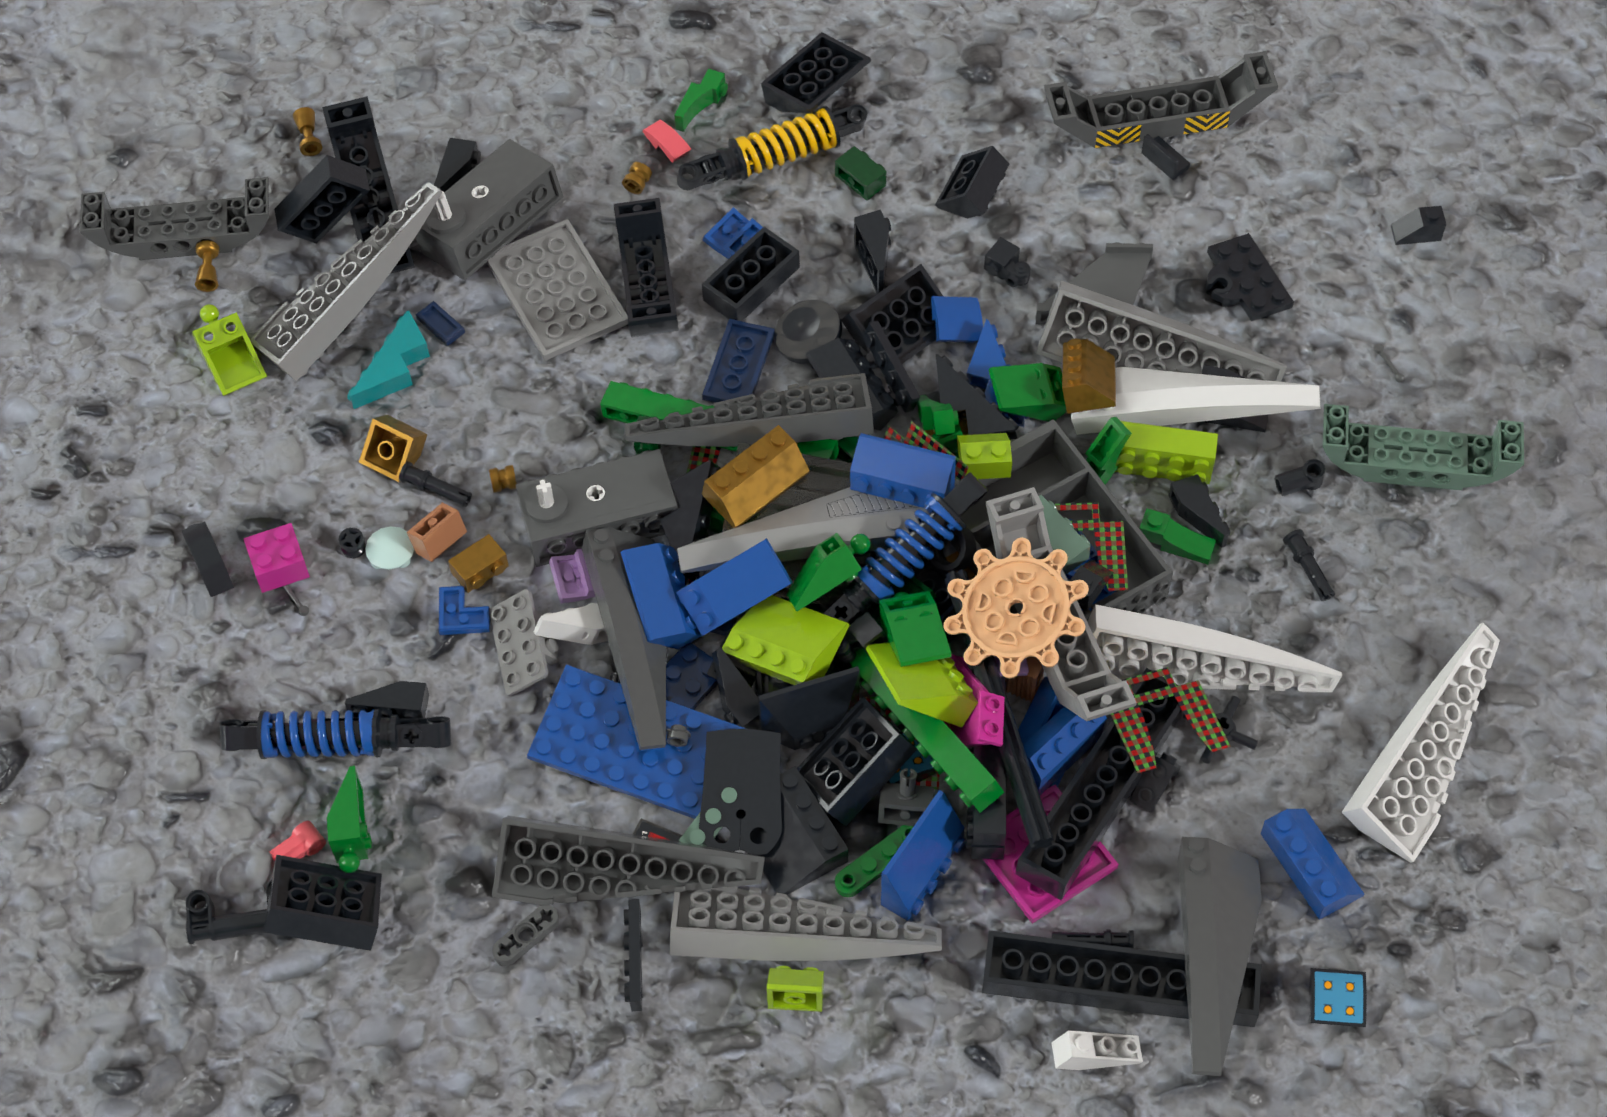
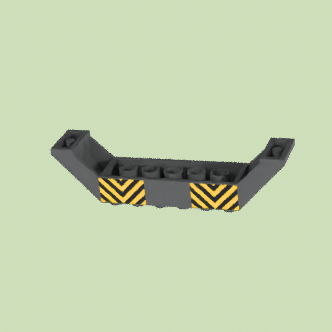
[1044,51,1278,148]

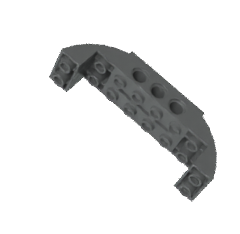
[80,177,269,260]

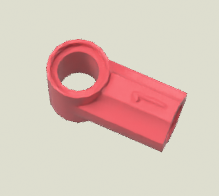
[269,820,326,861]

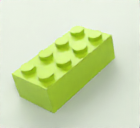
[1115,421,1218,485]

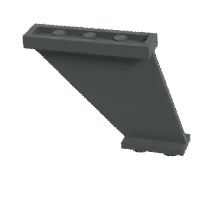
[1035,242,1153,324]

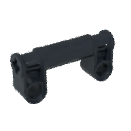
[185,880,272,944]

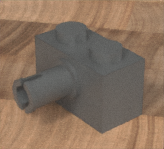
[878,768,934,826]

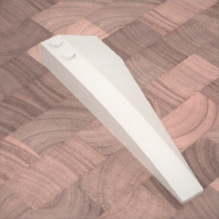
[1071,367,1321,435]
[1087,604,1342,692]
[1342,623,1500,863]

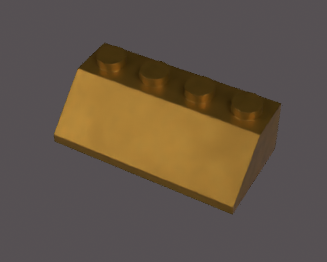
[1062,339,1116,414]
[702,425,810,528]

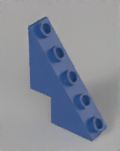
[966,319,1029,427]

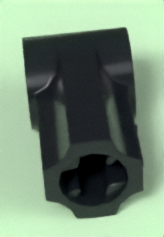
[1274,459,1325,496]

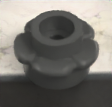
[666,724,691,747]

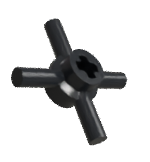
[1183,696,1258,764]

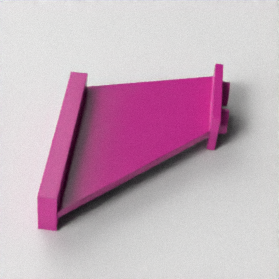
[943,654,1005,747]

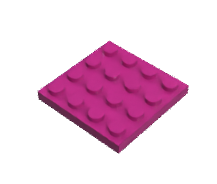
[983,785,1119,924]

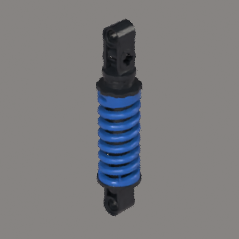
[823,472,989,624]
[219,709,451,759]

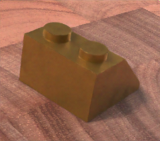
[359,415,428,482]

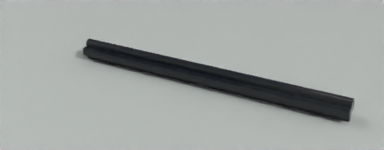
[945,569,1054,850]

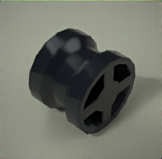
[338,528,366,559]

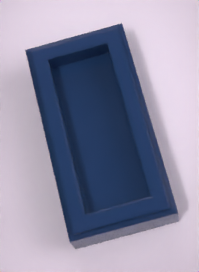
[416,301,465,346]

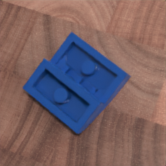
[702,207,763,259]
[931,296,983,343]

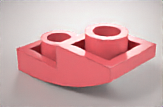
[642,120,691,163]

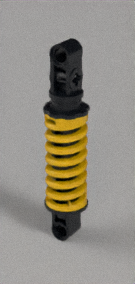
[677,104,867,191]

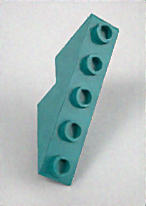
[347,310,430,409]

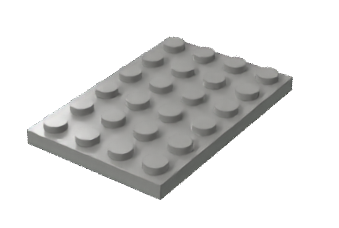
[486,219,628,361]

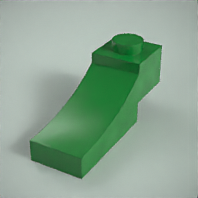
[674,68,728,132]
[917,395,959,435]
[1085,417,1132,485]
[1139,508,1216,565]

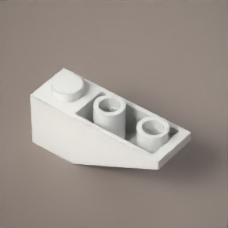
[534,603,608,645]
[1051,1030,1143,1070]

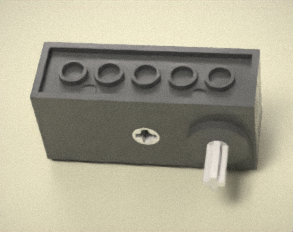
[416,139,563,280]
[516,449,678,567]

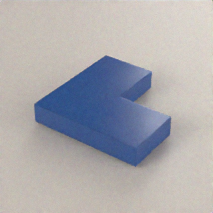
[439,586,490,635]

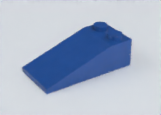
[677,538,793,636]

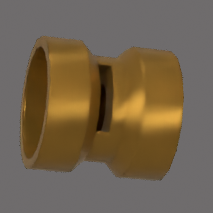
[622,162,652,194]
[489,465,517,493]

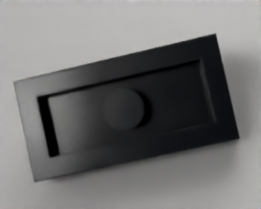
[1141,134,1190,180]

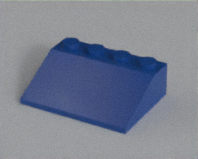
[881,790,966,921]

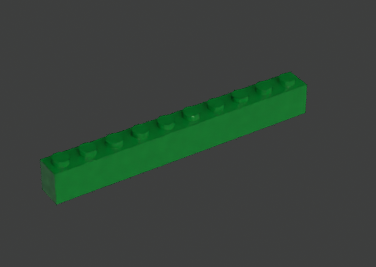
[600,381,839,476]
[839,629,1005,813]

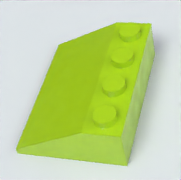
[722,595,849,685]
[866,643,978,727]

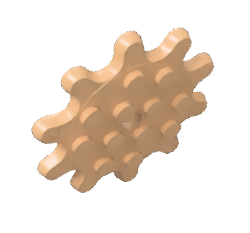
[944,537,1089,679]

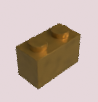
[448,534,509,593]

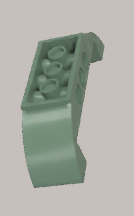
[1323,404,1524,491]

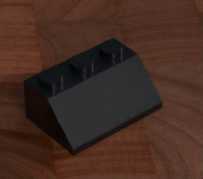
[935,146,1010,219]

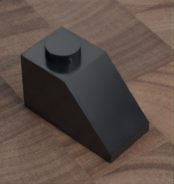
[1391,206,1446,245]
[1070,560,1114,612]

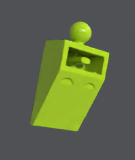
[192,304,267,396]

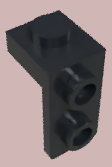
[1130,752,1181,812]

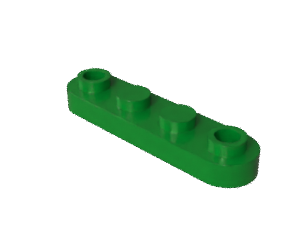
[835,825,914,897]

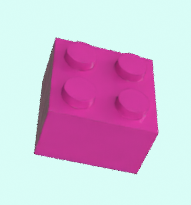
[243,523,310,593]

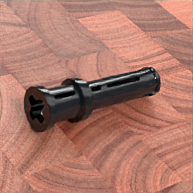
[399,461,472,507]
[1283,529,1335,601]
[1052,929,1134,948]

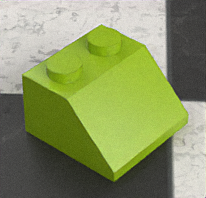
[957,433,1012,479]
[767,966,824,1012]

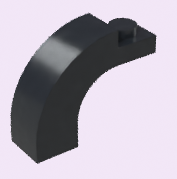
[182,521,234,597]

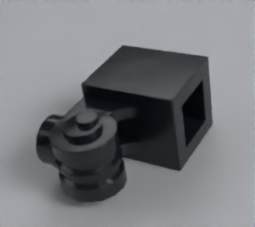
[984,237,1030,287]
[836,612,889,663]

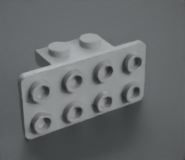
[489,589,560,696]

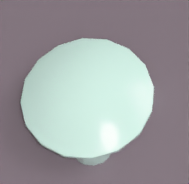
[365,526,414,570]

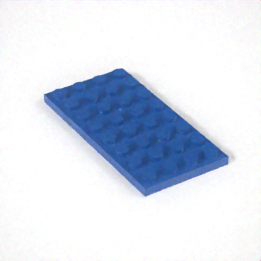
[527,665,746,819]

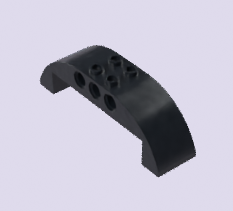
[322,96,415,274]
[613,198,679,338]

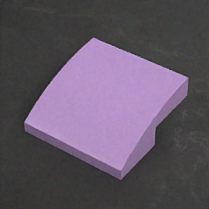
[549,549,595,604]

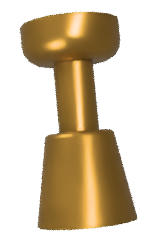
[293,107,323,156]
[195,240,220,292]

